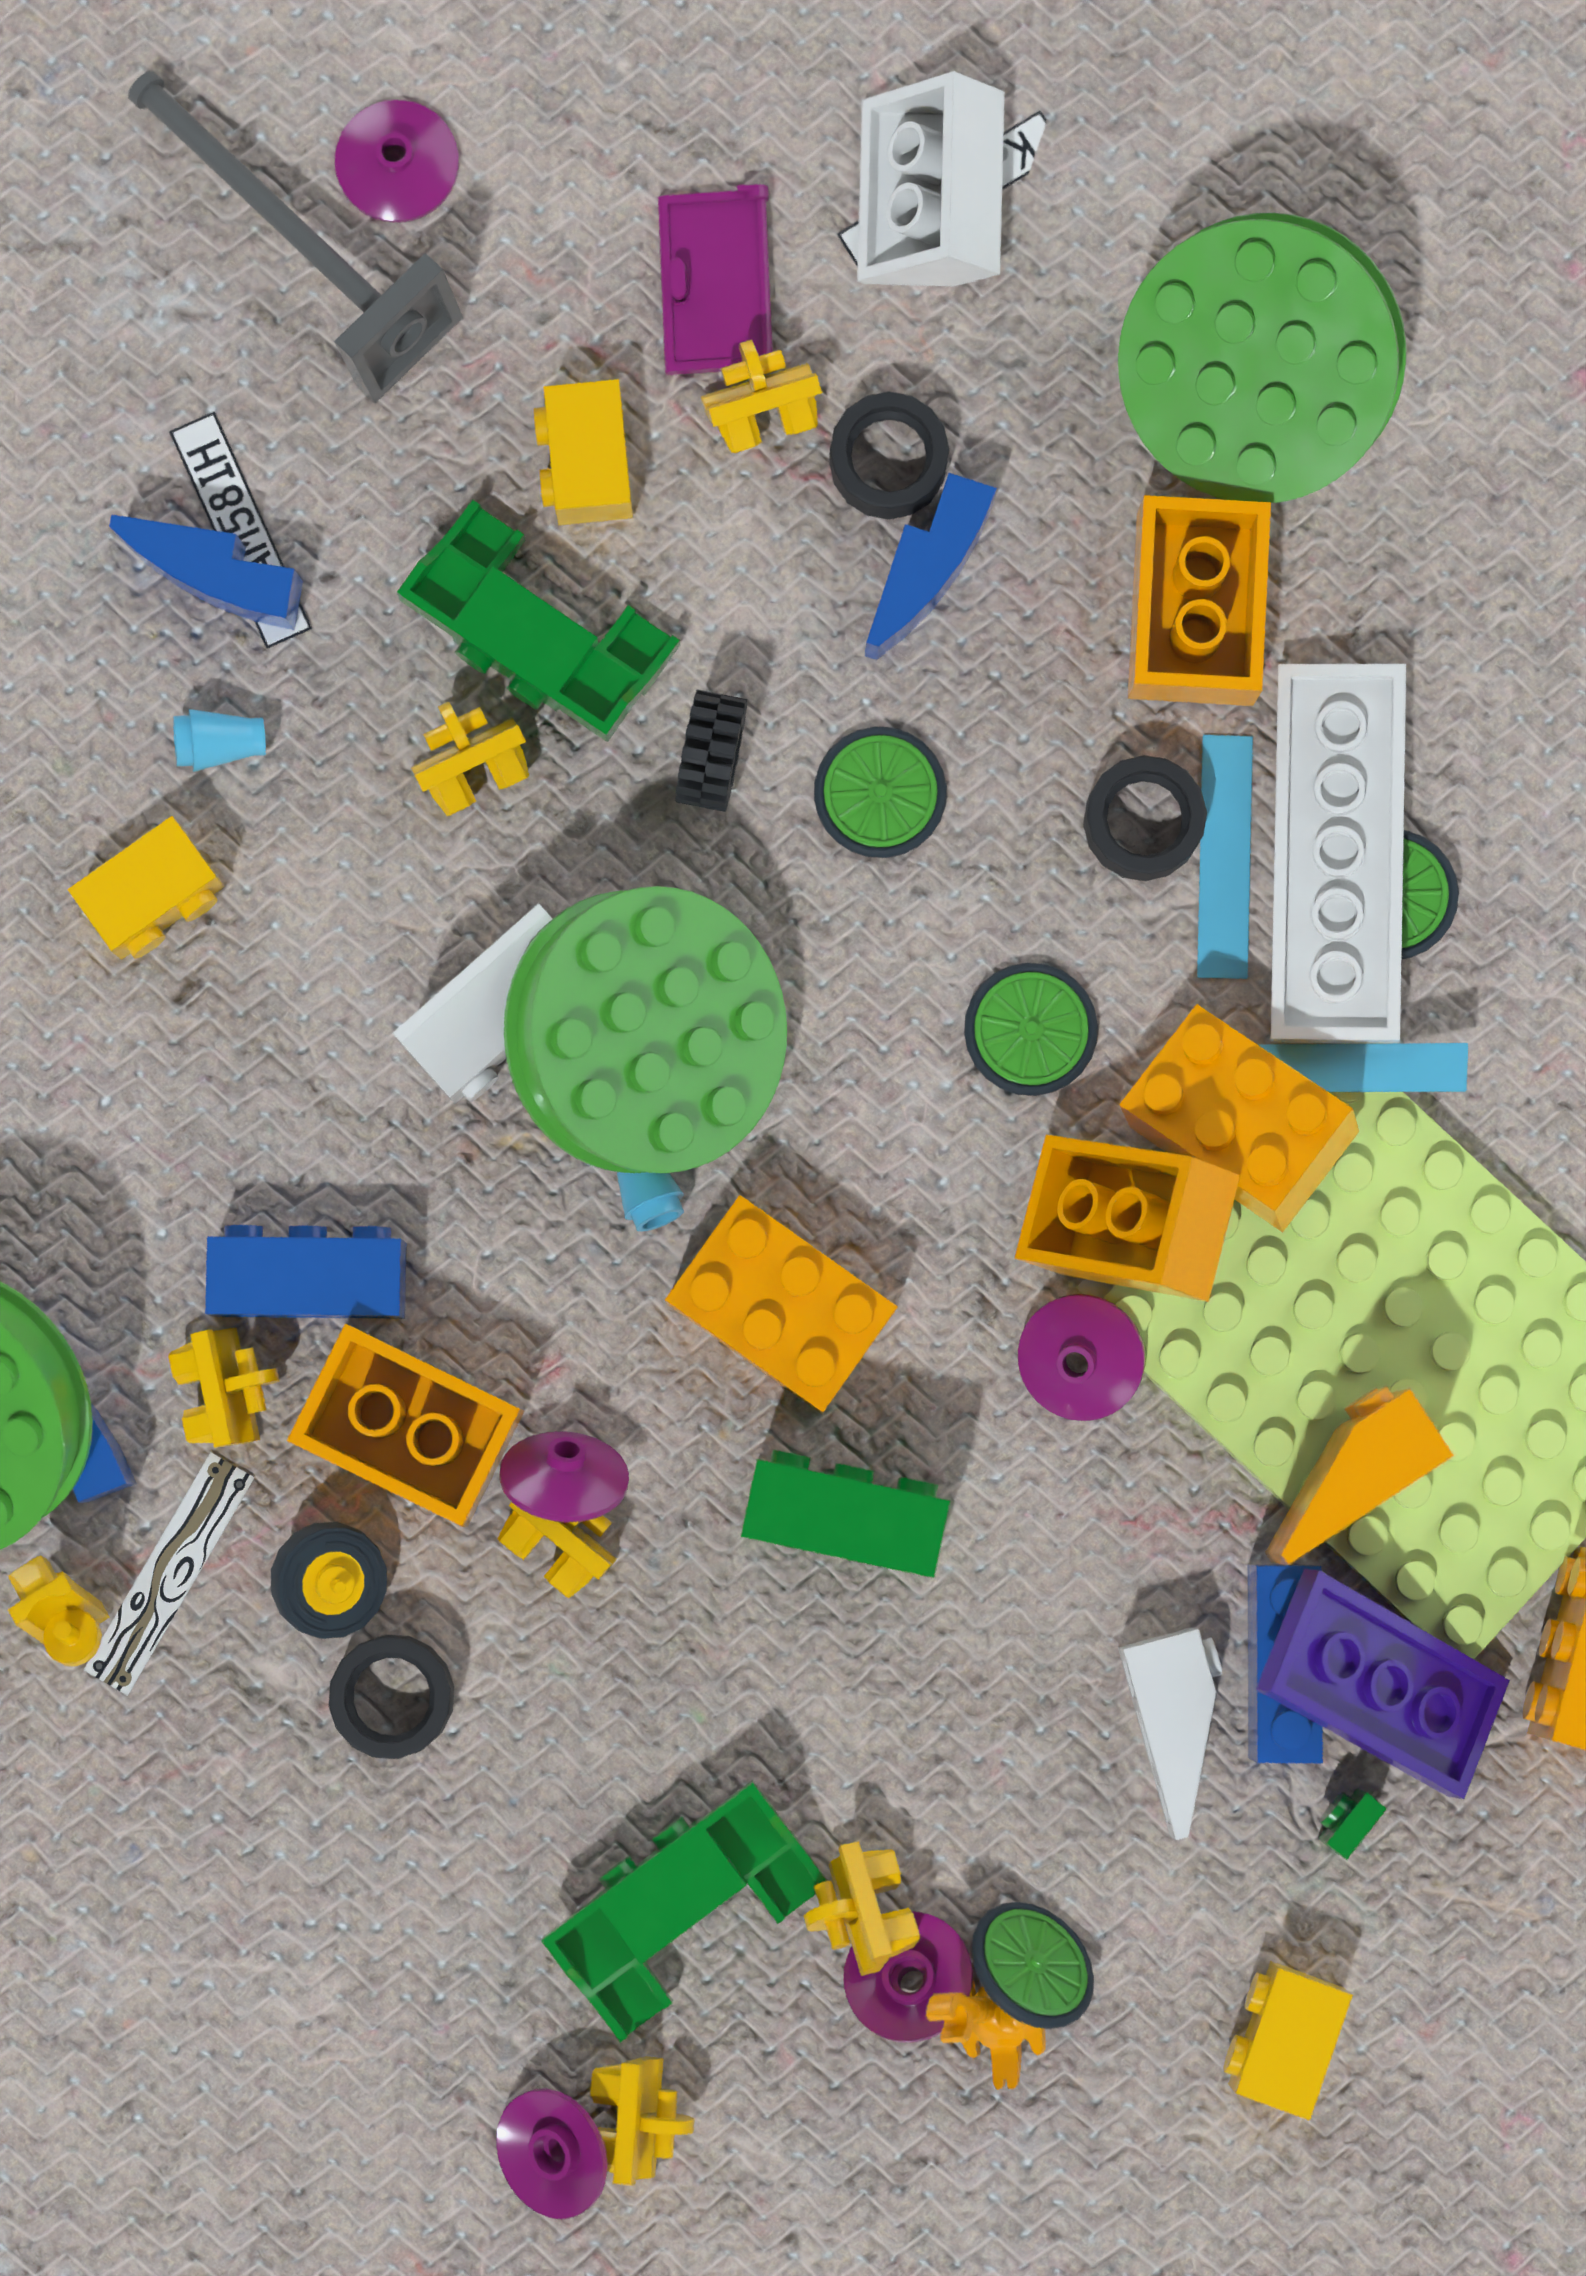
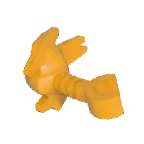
[926,1980,1046,2090]

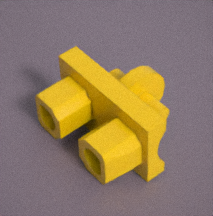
[700,340,822,453]
[411,701,530,816]
[168,1328,280,1448]
[497,1502,617,1598]
[7,1555,110,1666]
[804,1841,920,1976]
[590,2056,695,2186]

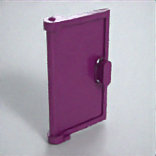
[658,184,775,375]

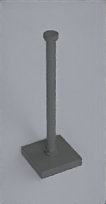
[128,71,463,404]

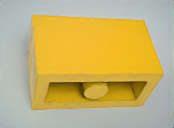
[534,379,633,526]
[67,816,225,960]
[1223,1961,1353,2121]

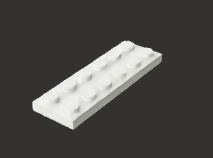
[1271,664,1406,1044]

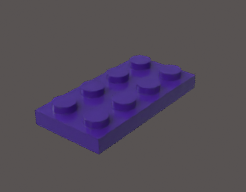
[1256,1569,1510,1799]

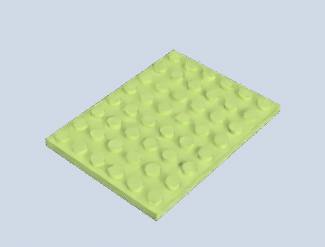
[1103,1043,1586,1659]

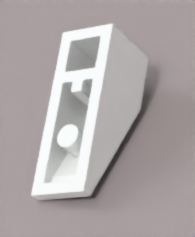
[1118,1627,1222,1840]

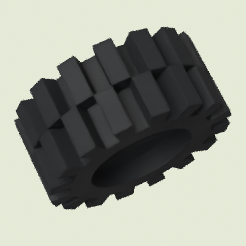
[675,689,748,812]

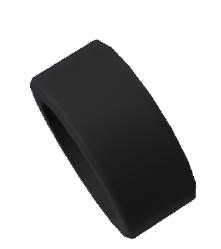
[829,391,949,520]
[1083,755,1207,881]
[328,1635,455,1759]

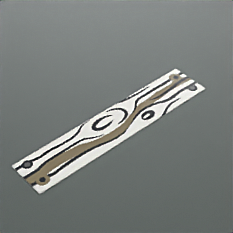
[84,1452,255,1696]

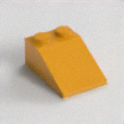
[1265,1386,1454,1565]

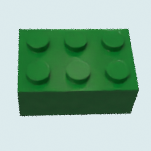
[740,1449,950,1578]

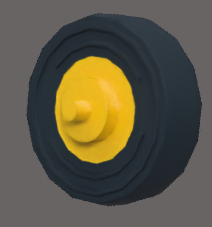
[271,1522,387,1639]

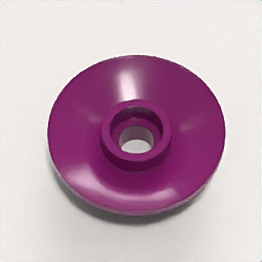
[334,100,459,223]
[1018,1294,1145,1421]
[499,1431,629,1522]
[843,1911,973,2043]
[496,2088,607,2219]

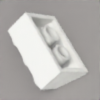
[857,71,1004,287]
[393,903,552,1104]

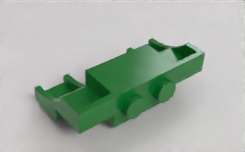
[397,499,680,742]
[541,1780,828,2042]

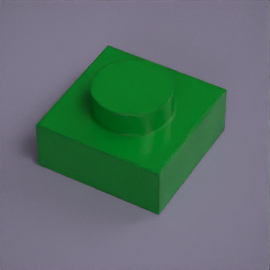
[1318,1788,1387,1860]

